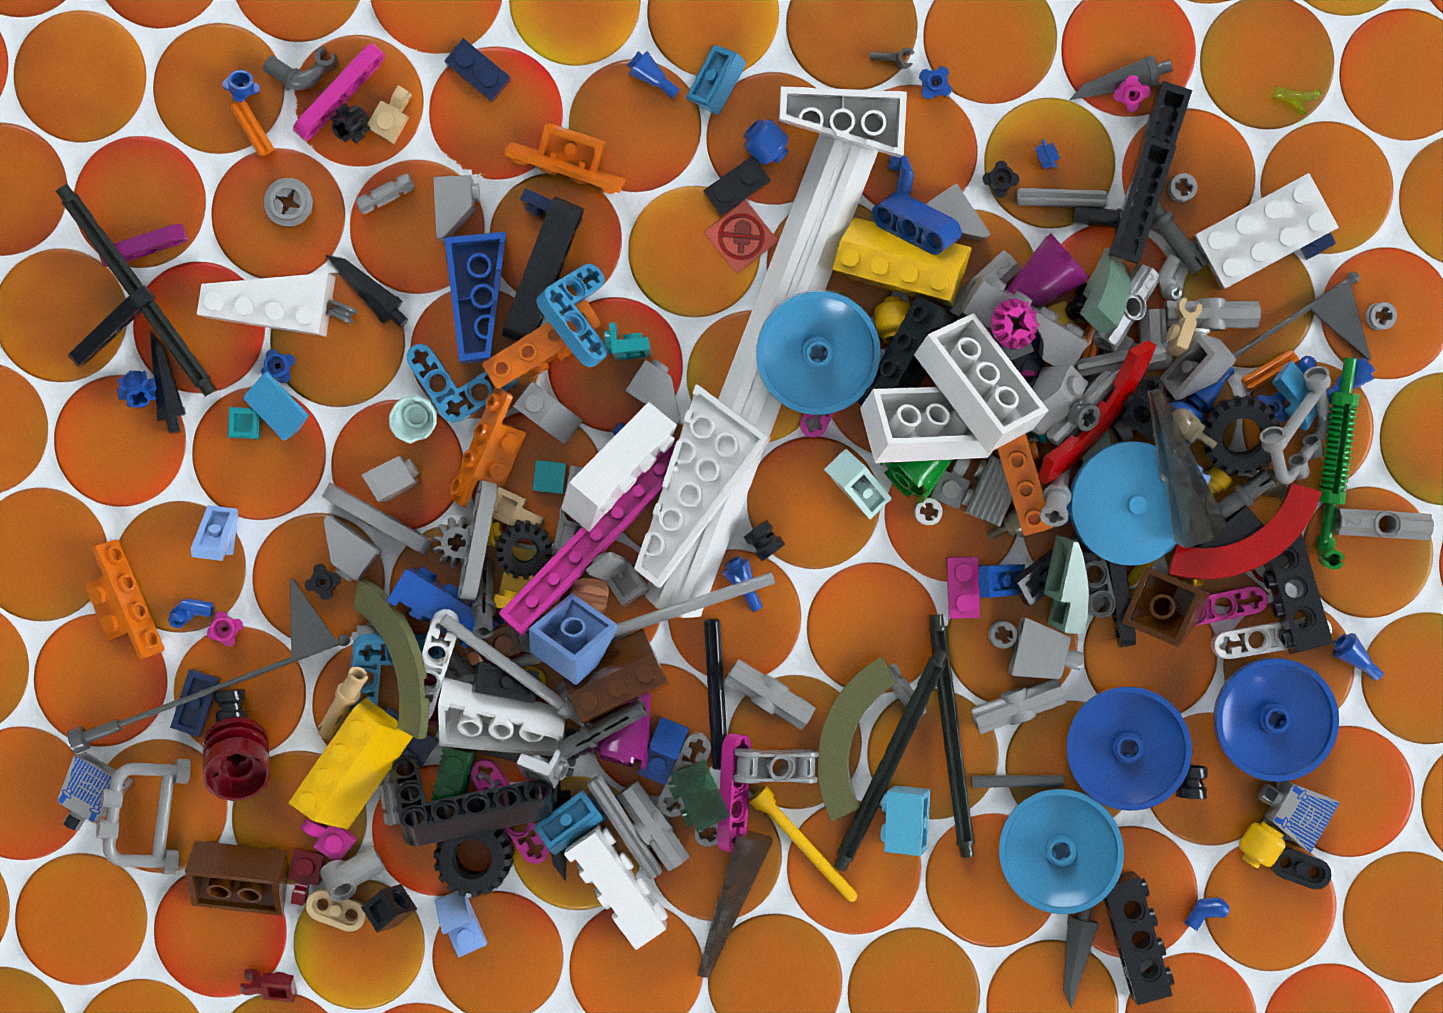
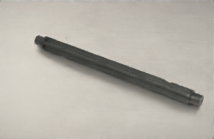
[56,184,216,397]
[929,614,975,858]
[833,647,949,872]

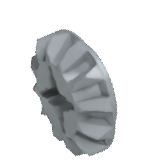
[264,178,314,227]

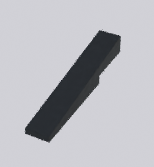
[1108,81,1193,264]

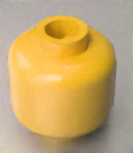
[874,296,911,344]
[1239,821,1286,868]

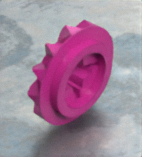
[991,298,1040,349]

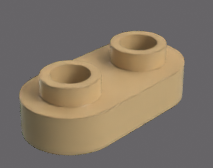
[306,888,367,932]

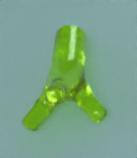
[1272,86,1322,116]

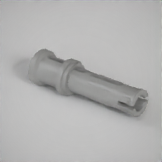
[1040,444,1071,527]

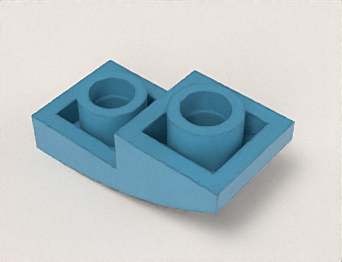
[1272,360,1318,431]

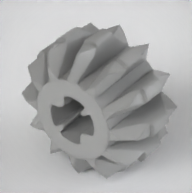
[432,517,470,568]

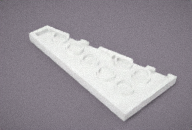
[634,384,770,588]

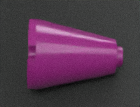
[1006,233,1090,309]
[587,693,651,770]

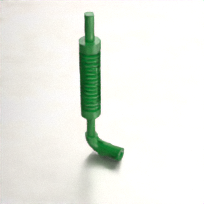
[1316,357,1360,570]

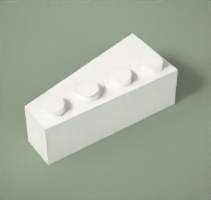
[778,86,907,158]
[197,273,336,337]
[561,402,677,532]
[438,677,567,756]
[564,824,668,950]

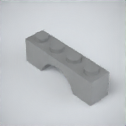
[960,275,1089,367]

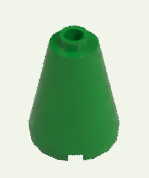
[880,459,953,503]

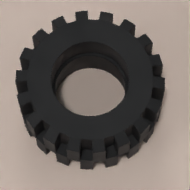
[1203,395,1281,476]
[433,828,515,898]

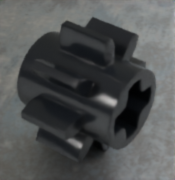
[330,103,370,144]

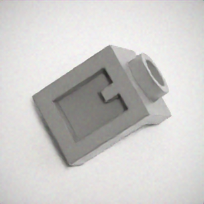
[516,749,569,789]

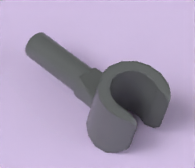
[870,48,915,69]

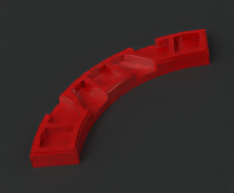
[1038,340,1157,485]
[1167,483,1322,580]

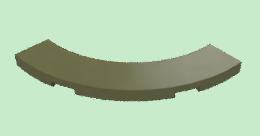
[353,579,429,739]
[818,657,897,822]

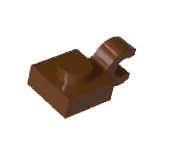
[464,622,522,665]

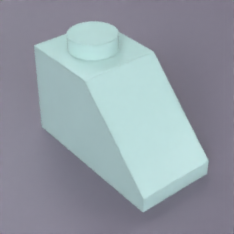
[824,449,892,519]

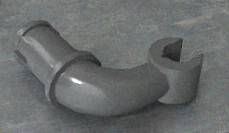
[263,46,338,90]

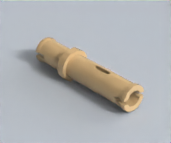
[317,667,368,740]

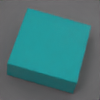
[228,407,262,439]
[532,460,567,494]

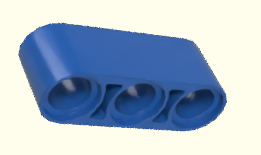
[871,191,962,255]

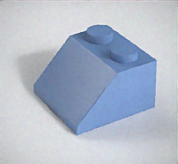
[529,593,618,685]

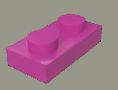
[946,556,980,619]

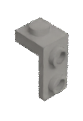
[586,552,650,607]

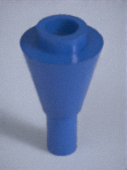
[627,51,680,99]
[1327,357,1375,404]
[1186,367,1235,413]
[722,556,763,612]
[1332,633,1383,681]

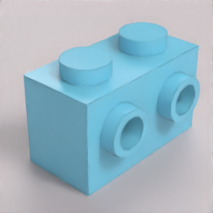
[881,785,930,856]

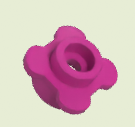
[1114,75,1151,112]
[207,611,243,647]

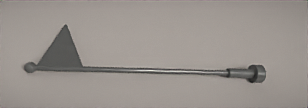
[1110,272,1371,442]
[67,579,350,753]

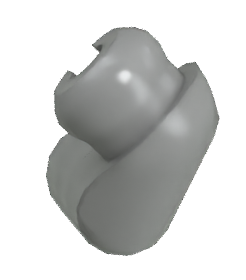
[1157,254,1182,301]

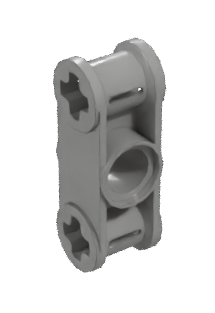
[733,748,819,783]

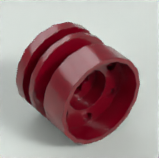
[203,717,270,801]

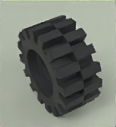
[496,520,552,580]

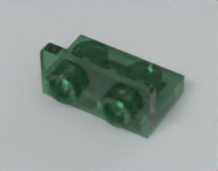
[667,759,731,832]

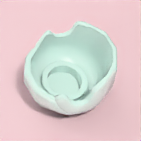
[389,395,437,443]

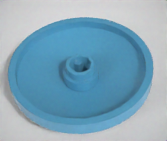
[756,290,881,415]
[1069,441,1193,565]
[999,789,1124,914]

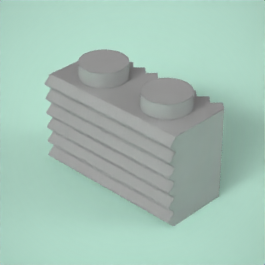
[961,456,1012,527]

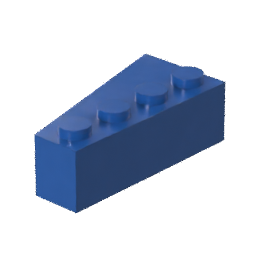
[445,232,506,364]
[386,566,518,664]

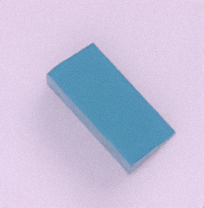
[686,45,746,115]
[243,372,309,440]
[533,790,604,855]

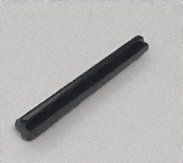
[704,619,727,770]

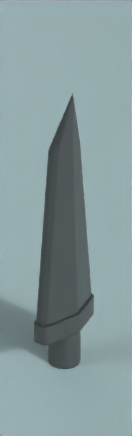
[1070,55,1173,100]
[1063,907,1099,1008]

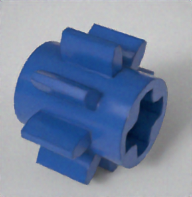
[117,370,157,408]

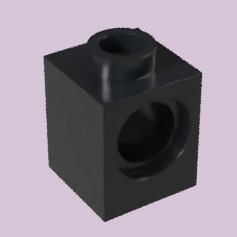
[1121,388,1177,440]
[361,884,417,933]

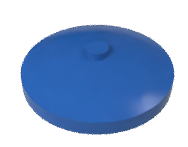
[1213,658,1339,782]
[1066,687,1192,811]

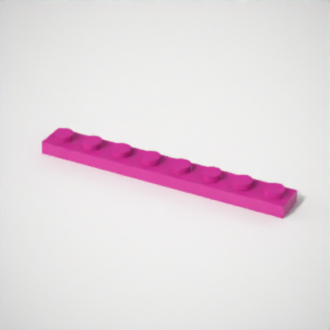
[499,443,676,636]

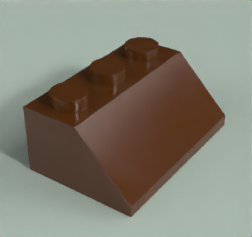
[562,628,669,724]
[185,840,289,916]

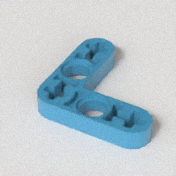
[537,264,607,367]
[407,344,520,423]
[349,634,443,713]

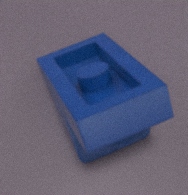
[978,564,1025,598]
[637,716,689,785]

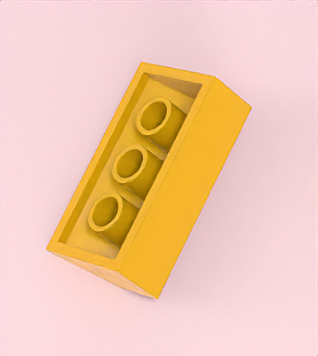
[832,217,972,307]
[288,698,413,830]

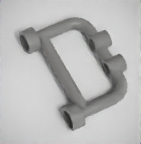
[1260,366,1331,485]
[96,759,191,875]

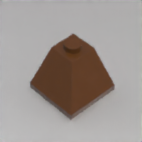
[1122,566,1210,648]

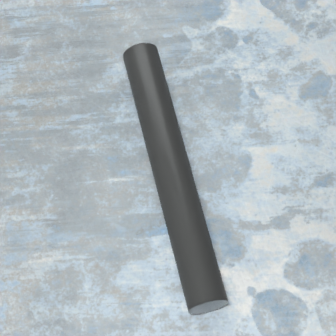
[971,775,1064,788]

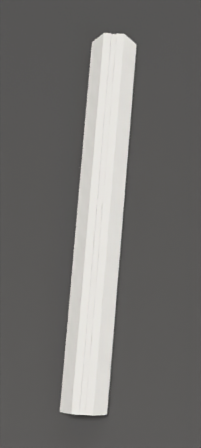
[644,134,878,618]

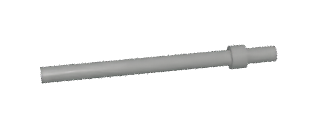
[439,614,594,726]

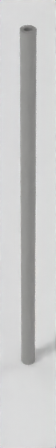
[453,572,775,685]

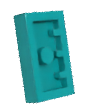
[604,322,652,361]

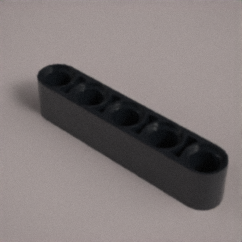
[502,196,584,341]

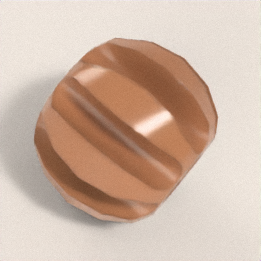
[569,574,609,614]

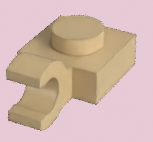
[367,85,412,144]
[1166,298,1202,357]
[492,487,544,526]

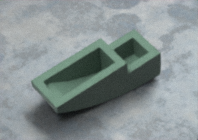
[1080,248,1130,333]
[1044,535,1089,634]

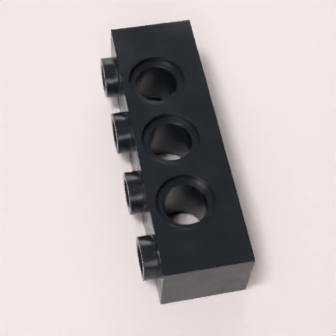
[858,295,958,405]
[1263,533,1334,655]
[1103,871,1174,1006]

